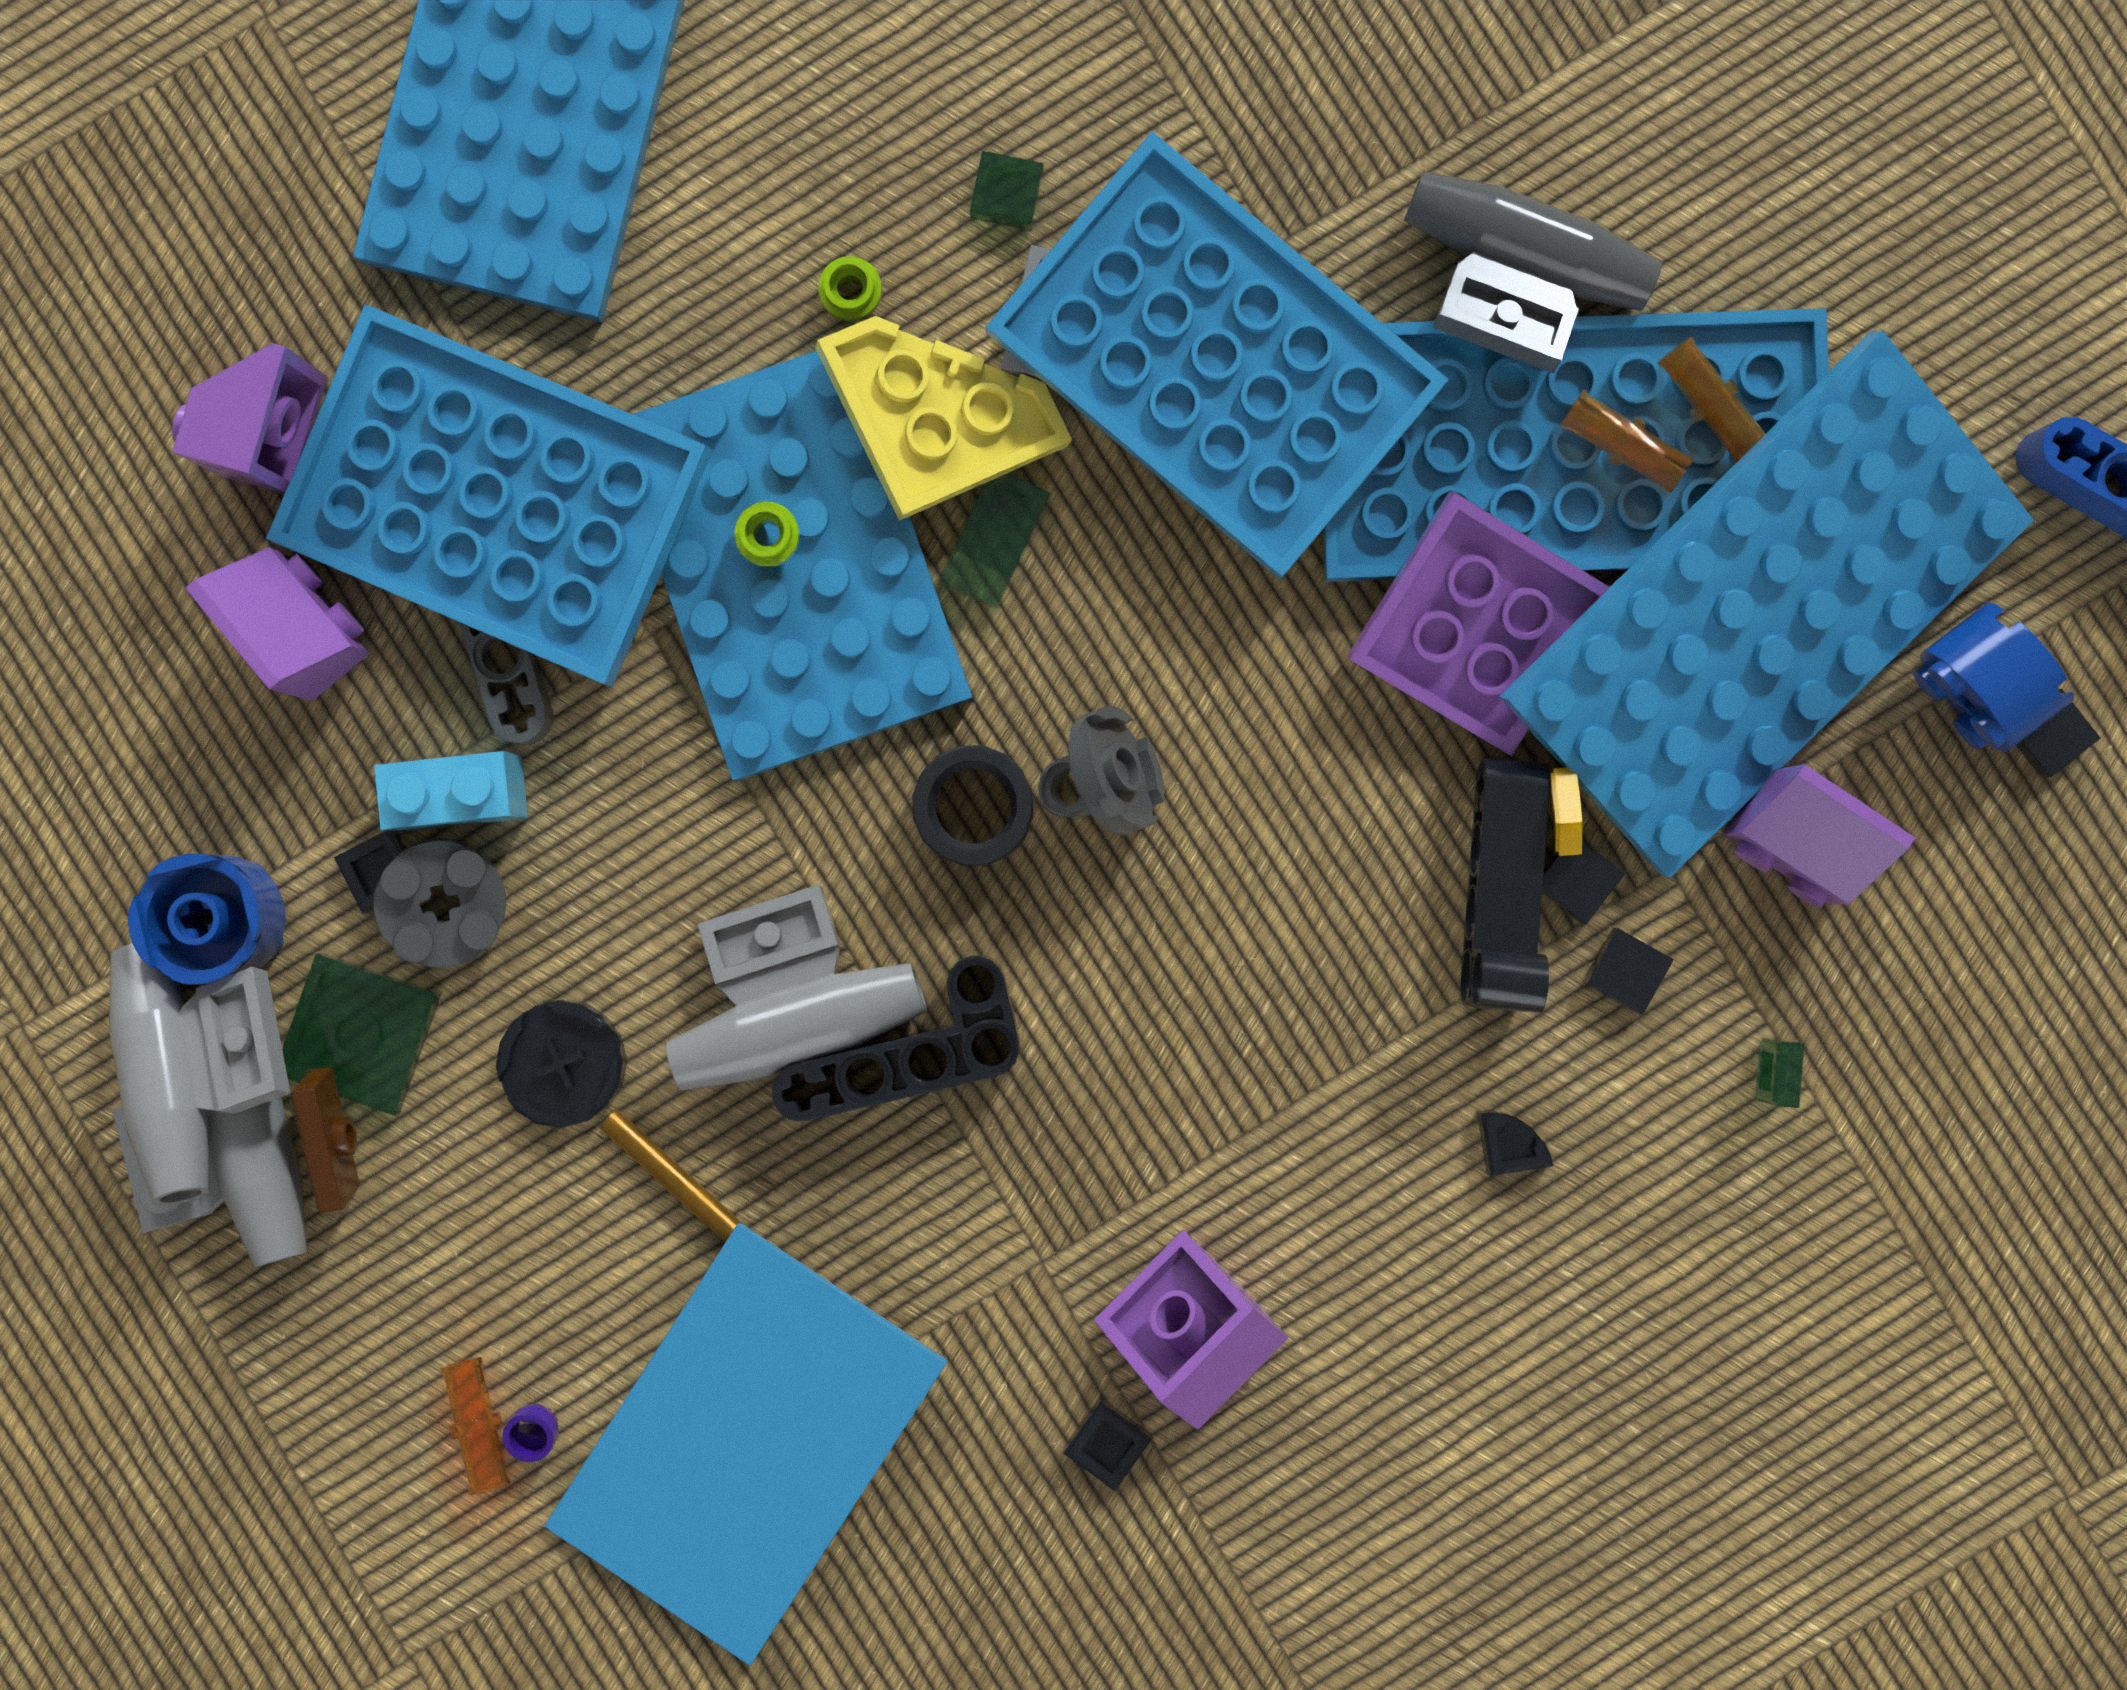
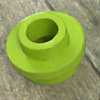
[818,256,882,321]
[734,501,800,567]

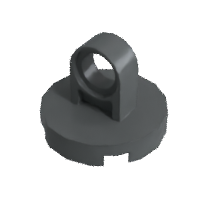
[1038,705,1165,836]

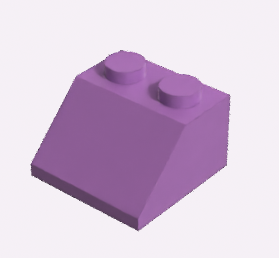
[172,343,328,494]
[185,547,371,701]
[1723,764,1915,908]
[1094,1230,1288,1430]

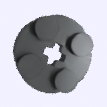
[374,838,506,968]

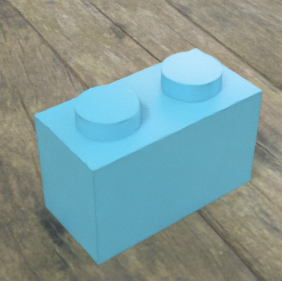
[374,751,528,832]

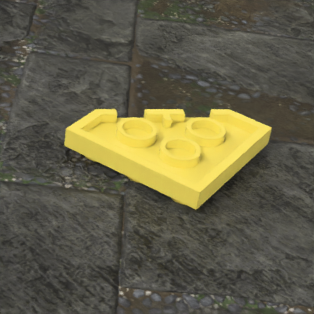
[815,316,1072,521]

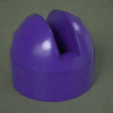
[502,1404,559,1462]

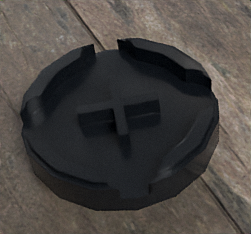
[496,1000,627,1128]

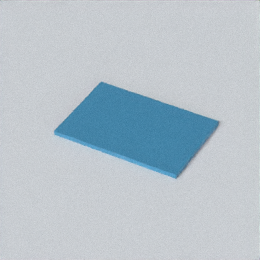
[544,1222,948,1666]

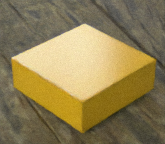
[1550,767,1583,856]

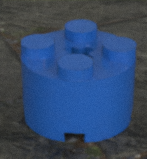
[1913,603,2074,752]
[128,854,286,985]

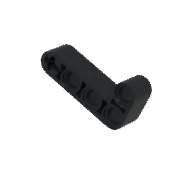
[1460,757,1550,1013]
[772,955,1020,1121]

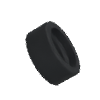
[912,745,1033,866]

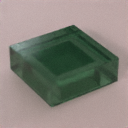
[969,151,1044,231]
[1755,1038,1805,1108]

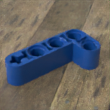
[2016,417,2127,539]

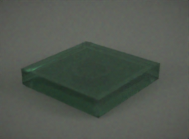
[282,953,442,1116]

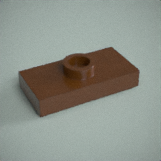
[290,1067,360,1213]

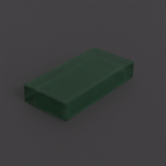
[940,473,1050,610]

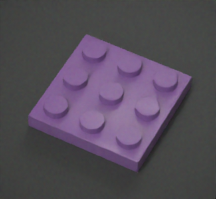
[1347,490,1610,756]

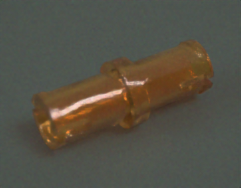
[1657,336,1767,463]
[1561,390,1694,494]
[440,1356,511,1495]

